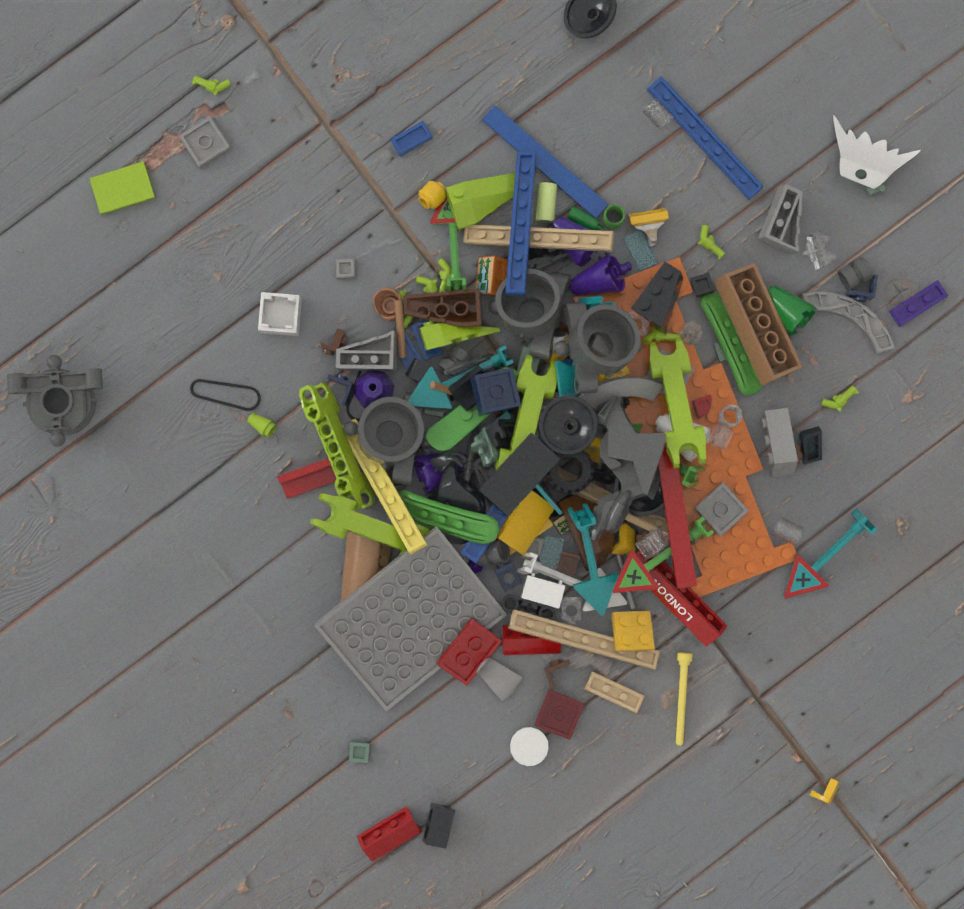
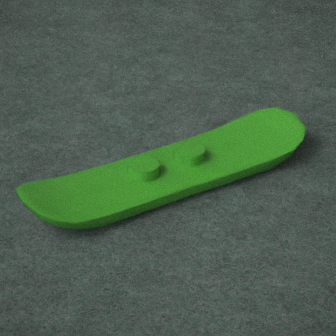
[700,291,763,396]
[426,367,518,451]
[398,490,499,544]

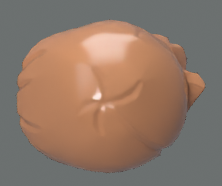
[373,287,403,322]

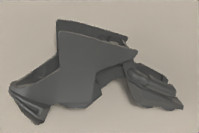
[589,396,667,542]

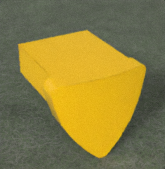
[612,524,636,555]
[810,778,840,805]

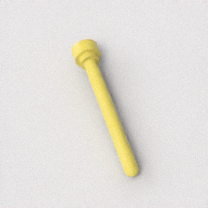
[676,652,693,746]

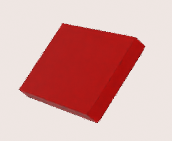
[436,618,502,686]

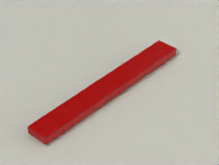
[658,432,697,589]

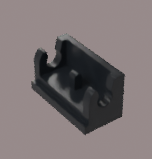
[486,419,516,448]
[422,802,455,849]

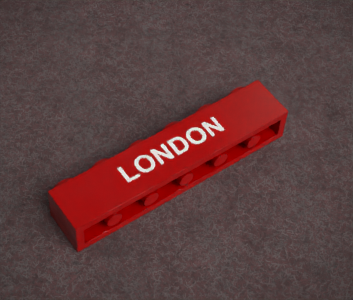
[635,543,727,647]

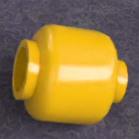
[418,181,446,209]

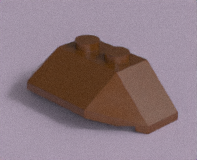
[558,494,616,571]

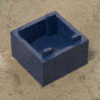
[470,368,521,416]

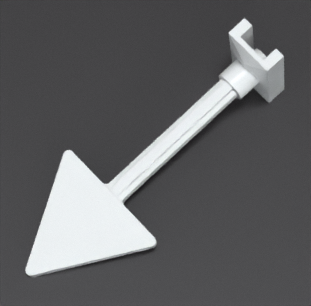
[516,552,627,611]

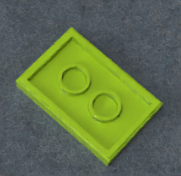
[89,161,156,215]

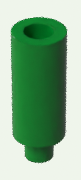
[567,206,604,231]

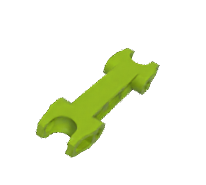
[649,338,706,468]
[495,355,557,470]
[299,382,375,511]
[310,493,431,555]

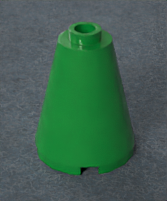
[767,285,817,337]

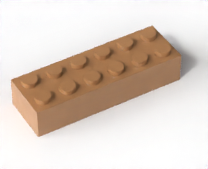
[714,263,803,386]

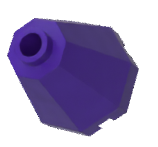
[354,370,394,408]

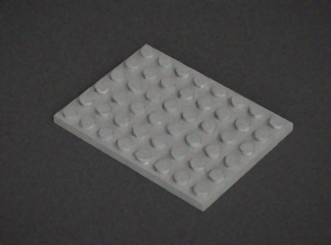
[314,526,507,711]

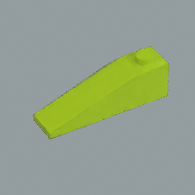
[446,173,515,230]
[419,321,500,350]

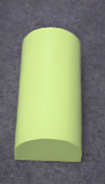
[535,182,557,223]

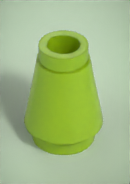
[247,413,277,438]

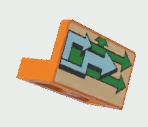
[476,256,508,297]

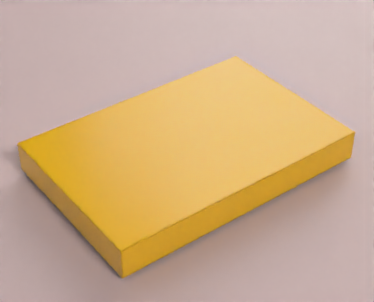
[497,491,554,556]

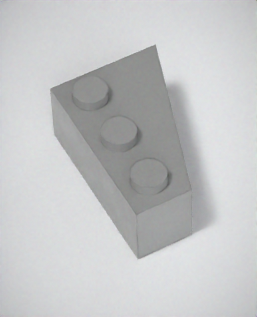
[757,184,803,255]
[336,331,398,371]
[761,408,798,478]

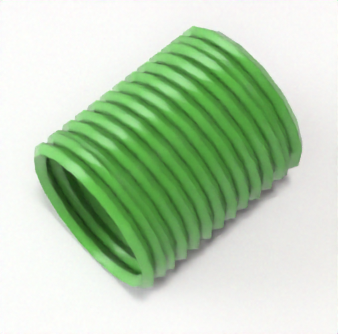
[603,204,625,230]

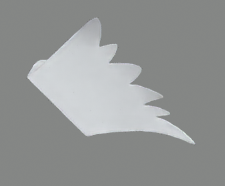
[833,115,921,189]

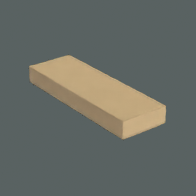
[584,671,645,713]

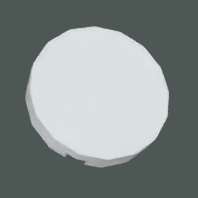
[510,727,549,766]

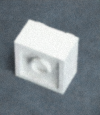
[258,292,302,336]
[521,573,565,608]

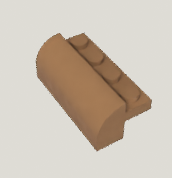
[341,532,391,602]

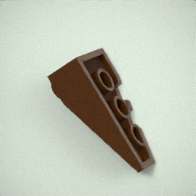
[403,288,483,328]

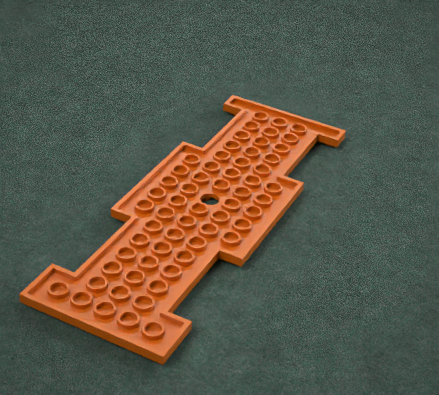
[573,257,797,597]

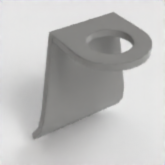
[476,657,522,701]

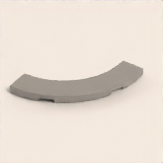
[801,291,895,354]
[570,376,663,426]

